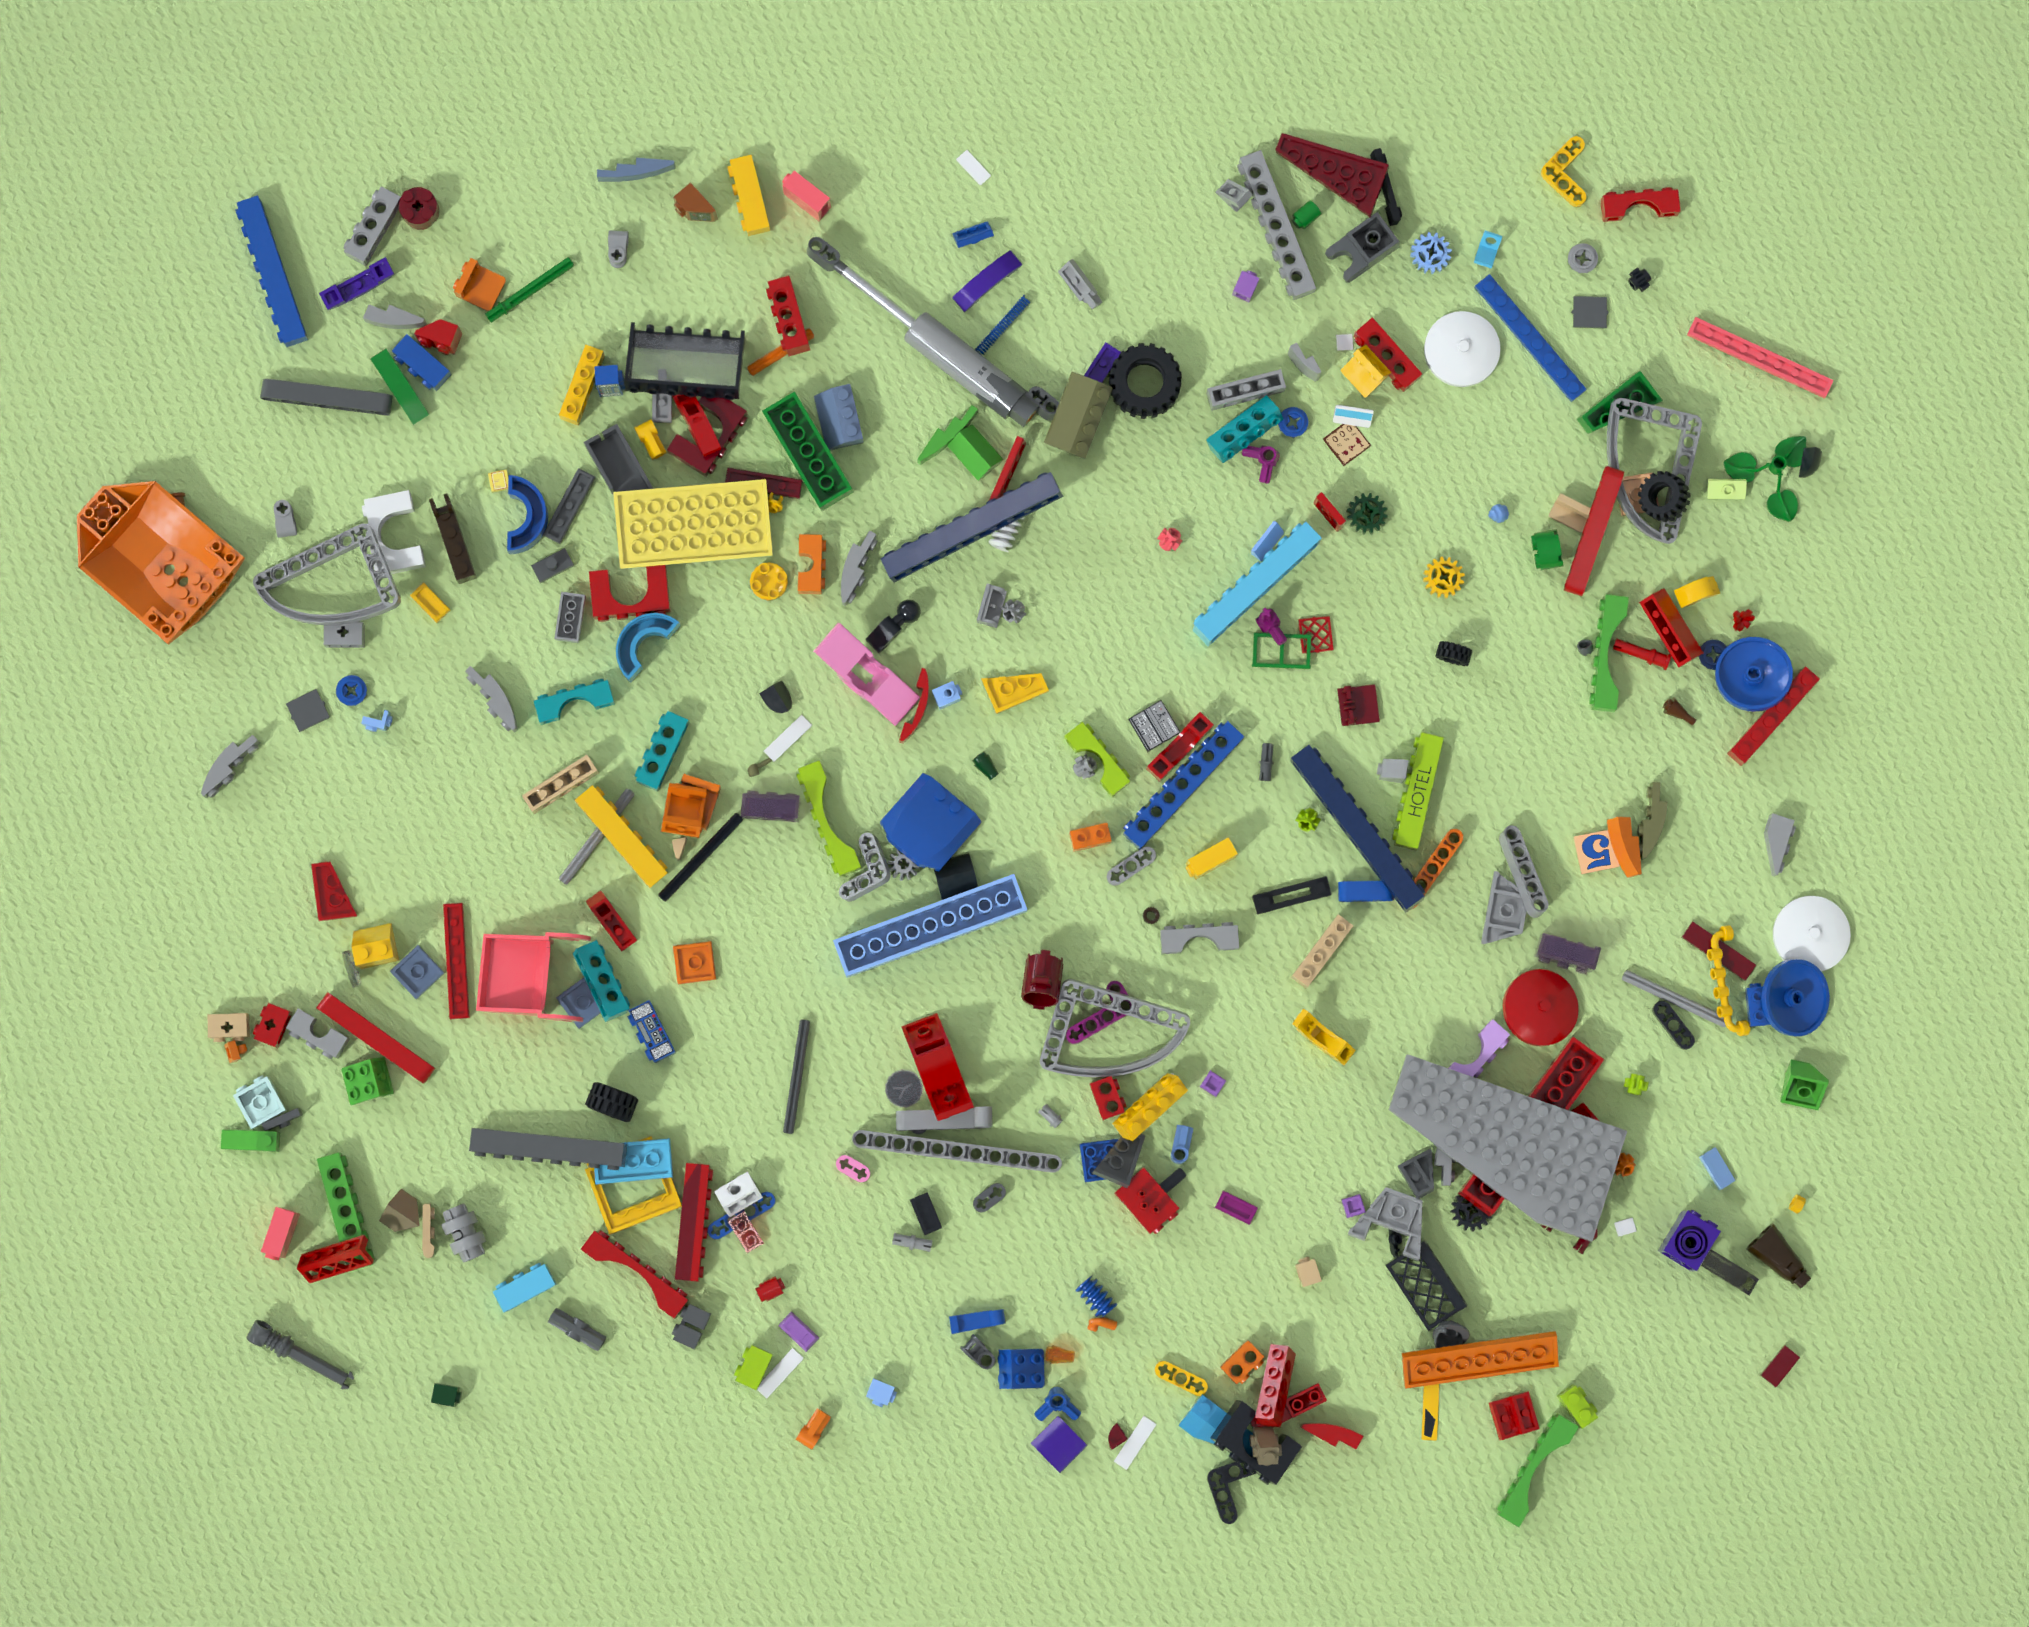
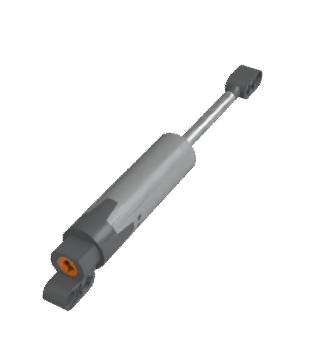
[807,237,1059,428]

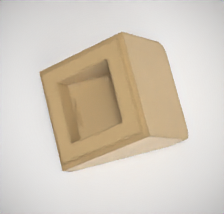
[672,837,687,860]

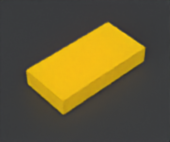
[410,582,451,623]

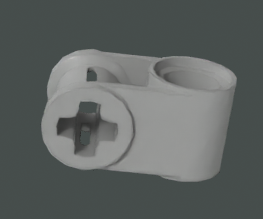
[608,230,629,268]
[274,500,297,538]

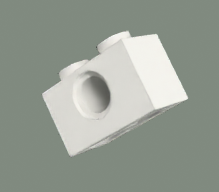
[714,1172,763,1218]

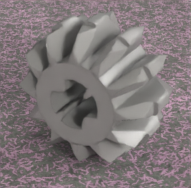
[887,849,920,881]

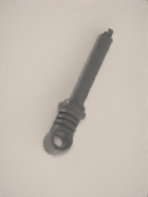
[246,1320,355,1390]

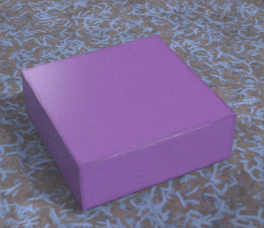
[1200,1070,1226,1097]
[1341,1194,1366,1218]

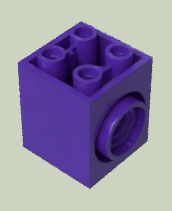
[1658,1210,1721,1271]

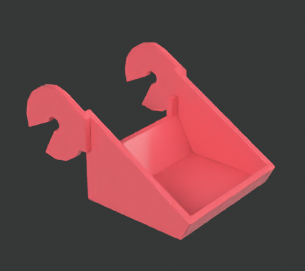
[476,932,591,1022]

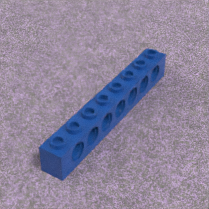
[1123,721,1245,850]

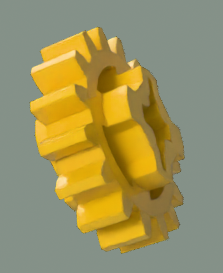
[1423,556,1465,599]

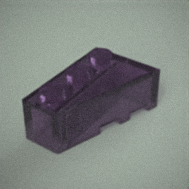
[741,790,801,823]

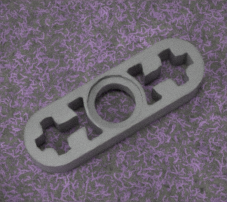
[1106,847,1156,886]

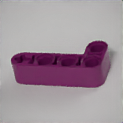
[1066,981,1132,1045]

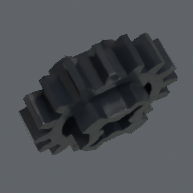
[1450,1196,1492,1232]

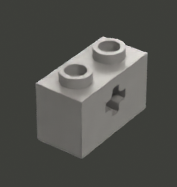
[323,621,365,648]

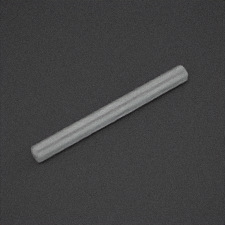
[559,789,635,885]
[1622,970,1726,1027]

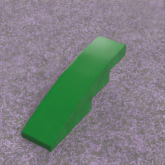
[370,348,429,425]

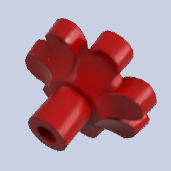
[1733,609,1755,632]

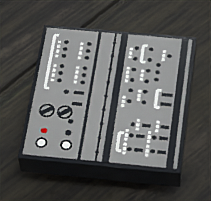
[1128,700,1181,753]

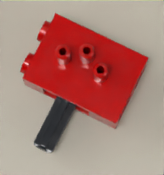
[1114,1167,1187,1234]

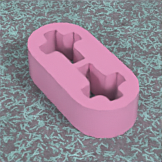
[836,1155,870,1183]

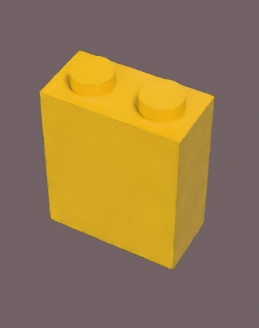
[1185,837,1238,880]

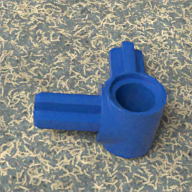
[1034,1387,1081,1421]

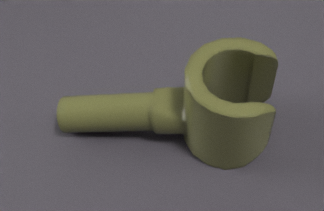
[748,757,772,777]

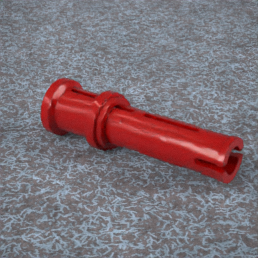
[1612,638,1671,671]

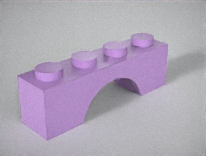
[1449,1019,1510,1078]

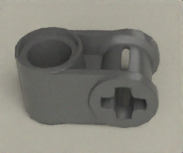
[960,1334,995,1370]

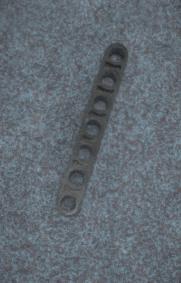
[260,379,393,416]

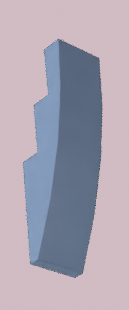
[597,158,675,182]

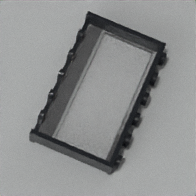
[624,322,745,400]

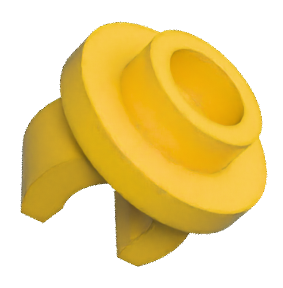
[768,492,783,513]

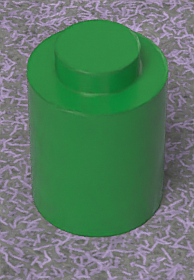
[1292,200,1322,229]

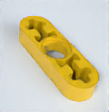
[1155,1361,1208,1396]

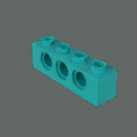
[1206,395,1283,463]
[635,711,690,791]
[573,940,630,1022]

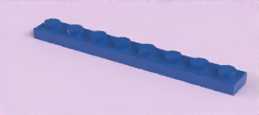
[1474,274,1587,402]

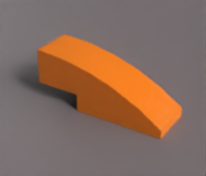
[1607,817,1642,878]

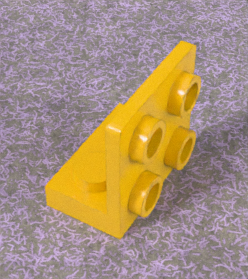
[1341,345,1391,398]

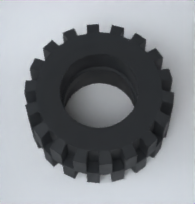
[1638,471,1691,522]
[585,1082,638,1122]

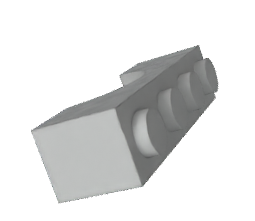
[1160,922,1239,955]

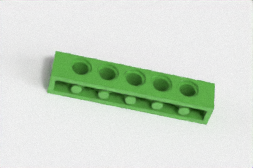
[317,1152,375,1271]

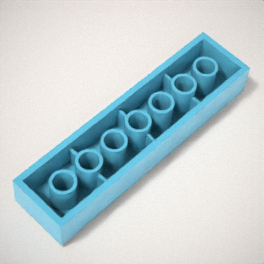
[1193,522,1322,647]

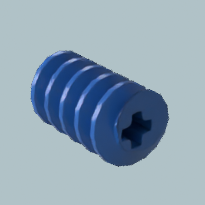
[1075,1275,1118,1317]

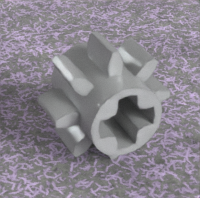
[1001,599,1026,624]
[1073,754,1097,779]

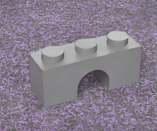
[286,1008,350,1060]

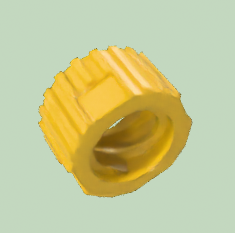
[1789,1194,1806,1214]

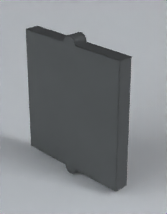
[1571,296,1609,328]
[286,689,330,732]

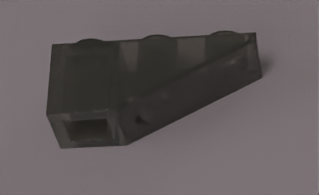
[1701,1249,1759,1296]

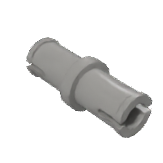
[892,1232,932,1252]

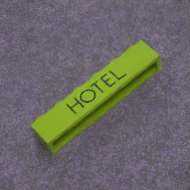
[1392,732,1444,851]

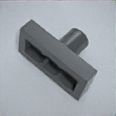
[531,548,574,583]

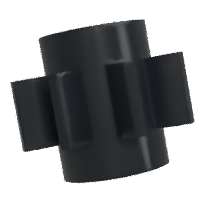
[1628,267,1652,292]

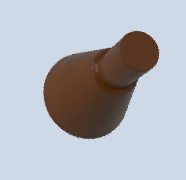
[1663,697,1697,725]

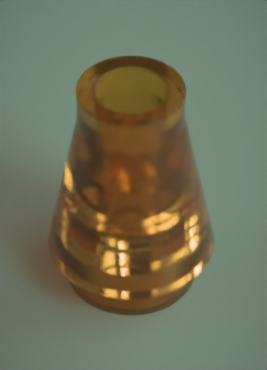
[1045,1345,1075,1364]

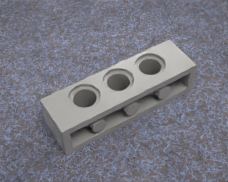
[343,186,401,266]
[1206,369,1286,411]

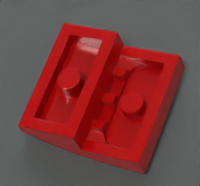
[1489,1391,1540,1440]

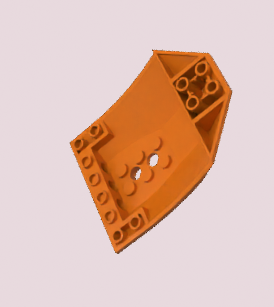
[77,481,245,645]

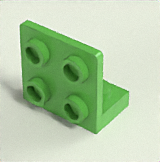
[341,1057,394,1105]

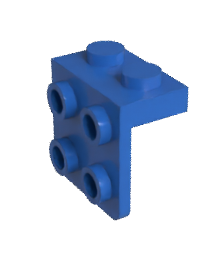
[998,1349,1045,1389]

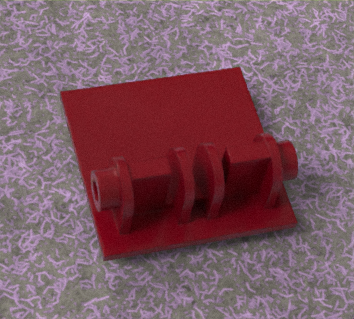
[1337,684,1380,726]

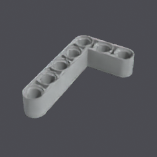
[896,1106,993,1131]

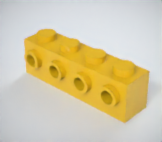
[1112,1073,1188,1141]

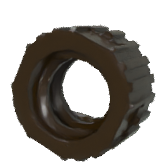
[1142,907,1160,924]

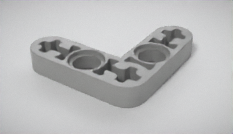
[839,832,891,902]

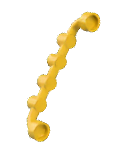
[1707,925,1750,1036]

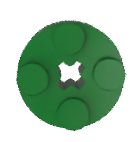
[1531,529,1563,570]

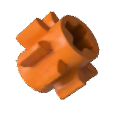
[1614,1152,1636,1177]

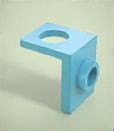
[1474,230,1503,268]

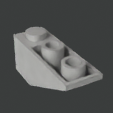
[1764,813,1796,877]

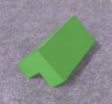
[947,424,1003,481]

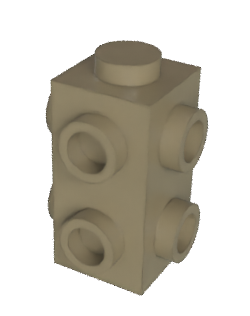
[1249,1427,1282,1466]

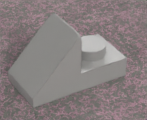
[1216,179,1252,212]

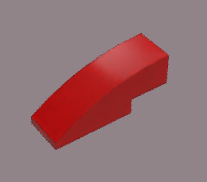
[1300,1423,1363,1449]

